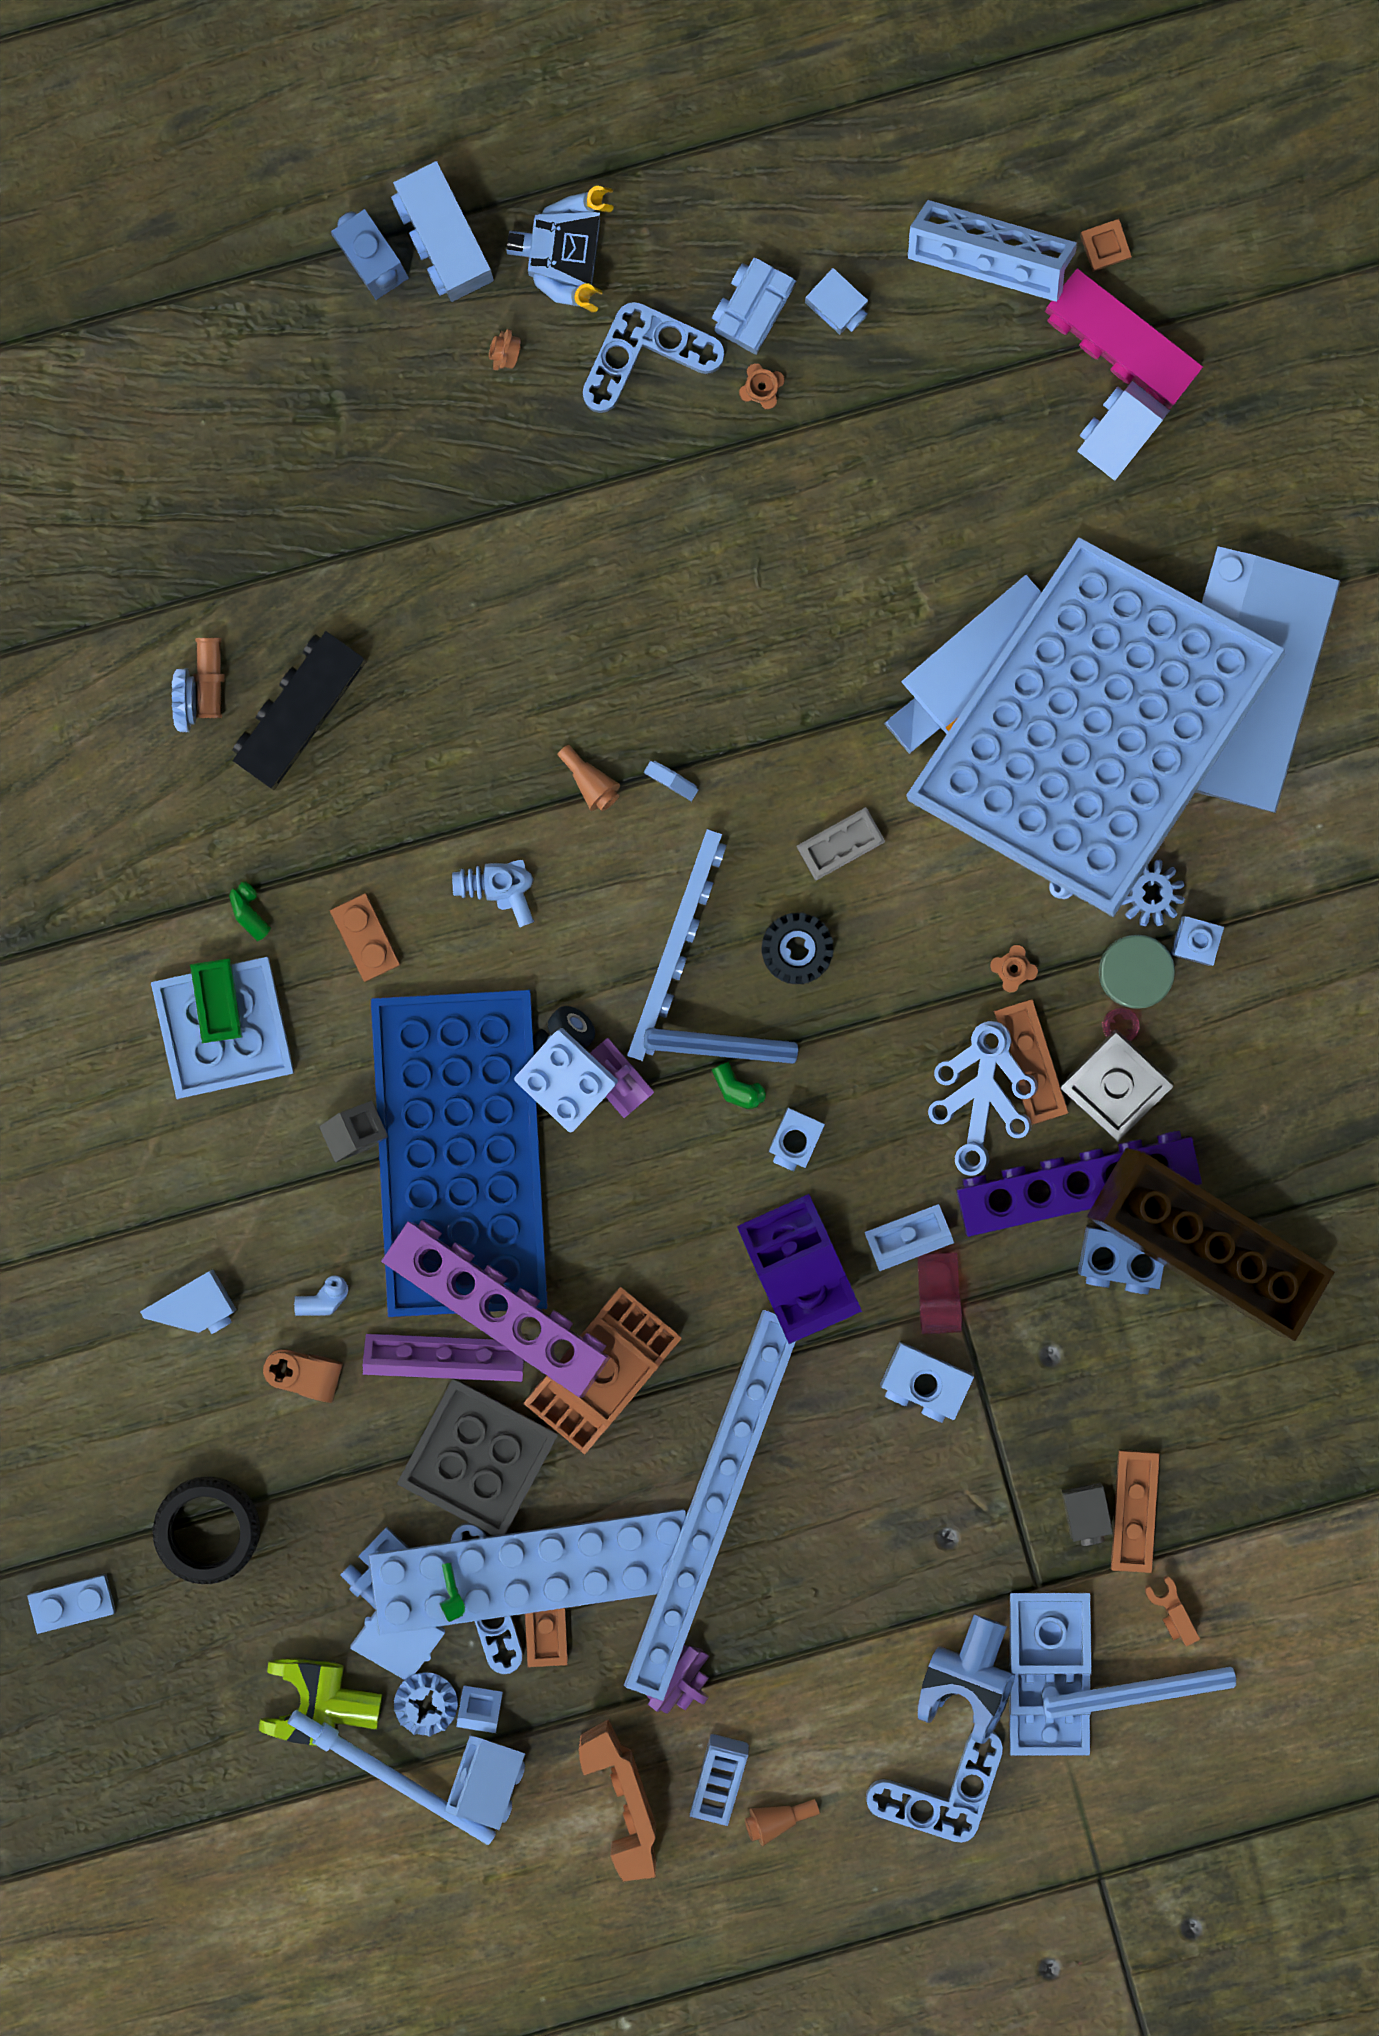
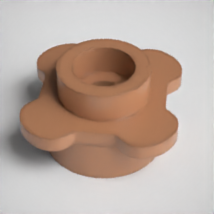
[489,329,521,371]
[739,364,784,409]
[990,945,1038,992]

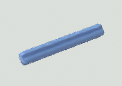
[644,1028,798,1064]

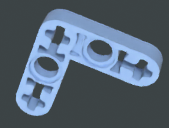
[583,302,724,413]
[866,1731,1003,1843]

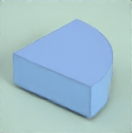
[643,761,698,802]

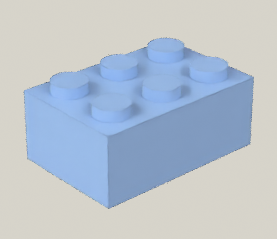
[391,161,494,302]

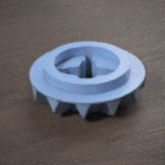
[171,668,197,732]
[394,1672,458,1737]

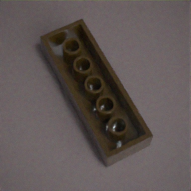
[1086,1148,1335,1341]

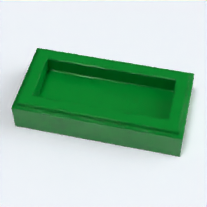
[190,958,243,1043]

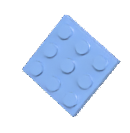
[151,957,294,1099]

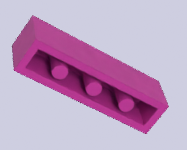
[1045,268,1203,409]

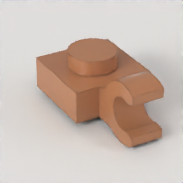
[1145,1575,1200,1647]

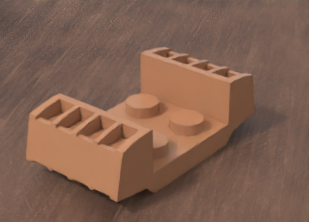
[523,1287,682,1455]
[579,1719,656,1881]

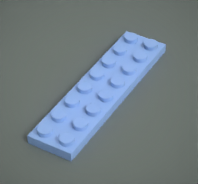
[368,1508,686,1635]

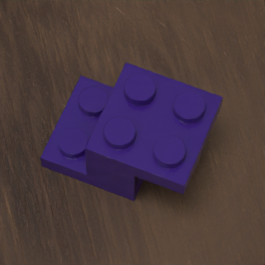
[737,1194,862,1344]

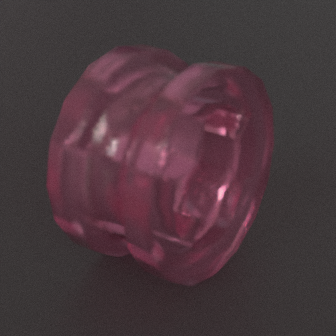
[1102,1008,1139,1041]

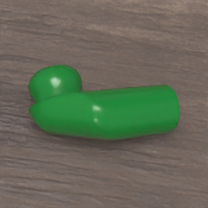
[229,881,271,941]
[711,1061,766,1109]

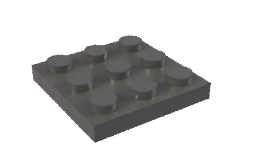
[397,1379,559,1536]

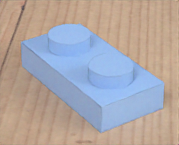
[865,1204,954,1271]
[27,1574,116,1634]

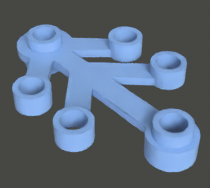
[928,1021,1038,1176]

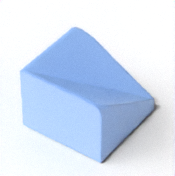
[884,698,941,754]

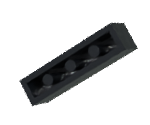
[232,631,367,790]

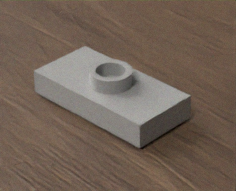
[796,807,885,881]

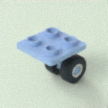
[514,1006,618,1132]

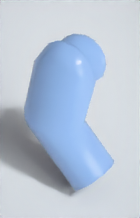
[294,1275,348,1316]

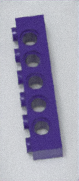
[955,1130,1202,1237]

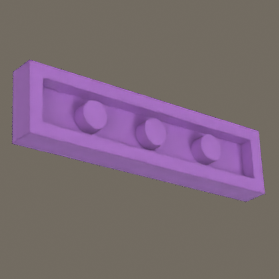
[363,1334,524,1382]

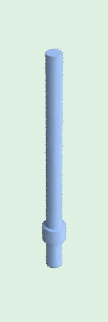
[288,1710,496,1845]

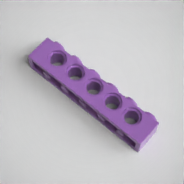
[381,1220,611,1398]

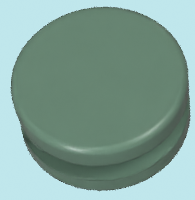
[1099,935,1175,1009]

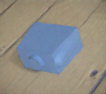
[331,209,409,300]

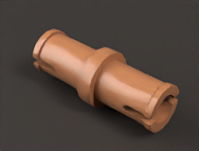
[193,638,225,718]

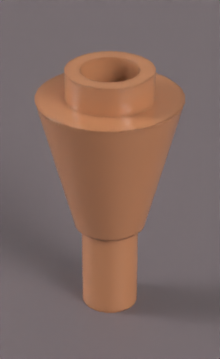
[557,745,620,811]
[745,1799,820,1847]

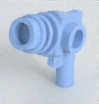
[452,860,534,928]

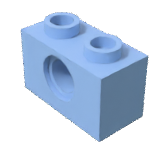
[880,1341,974,1423]

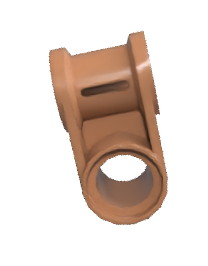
[263,1349,343,1403]

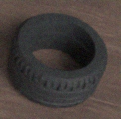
[153,1477,260,1584]

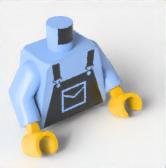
[507,186,614,312]

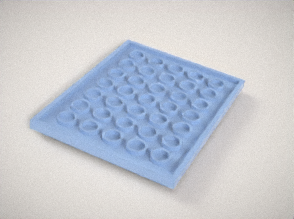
[907,537,1285,917]

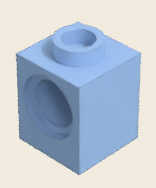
[805,268,868,335]
[1170,916,1224,966]
[768,1107,825,1171]

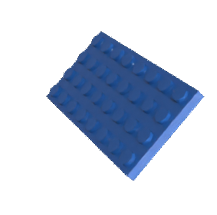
[371,990,548,1317]

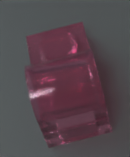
[917,1252,962,1334]

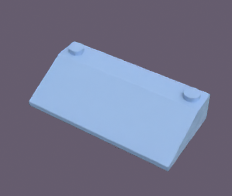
[1196,546,1340,813]

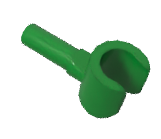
[439,1563,465,1622]

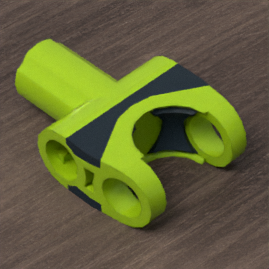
[258,1659,382,1746]

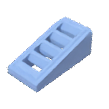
[689,1734,749,1826]

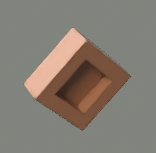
[1080,219,1132,272]

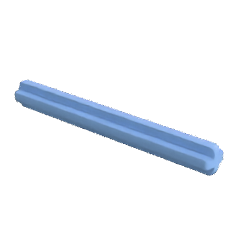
[1043,1667,1236,1719]

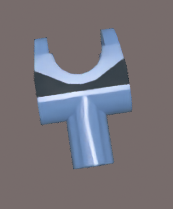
[918,1614,1014,1744]

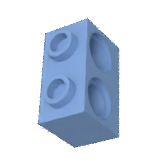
[1078,1226,1164,1295]

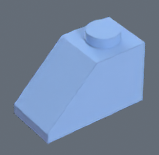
[140,1269,237,1334]

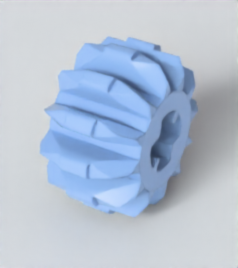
[1122,860,1185,926]

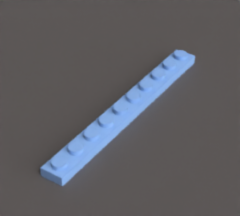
[624,1310,796,1701]

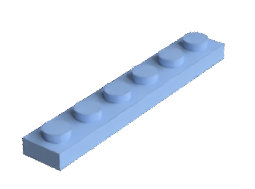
[627,829,727,1061]

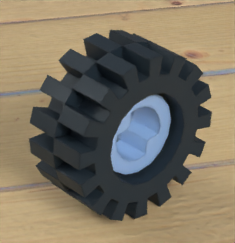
[761,913,834,984]

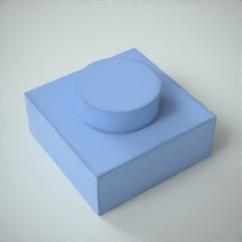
[456,1686,503,1733]

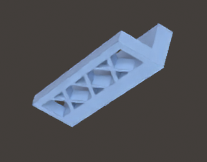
[908,200,1077,302]

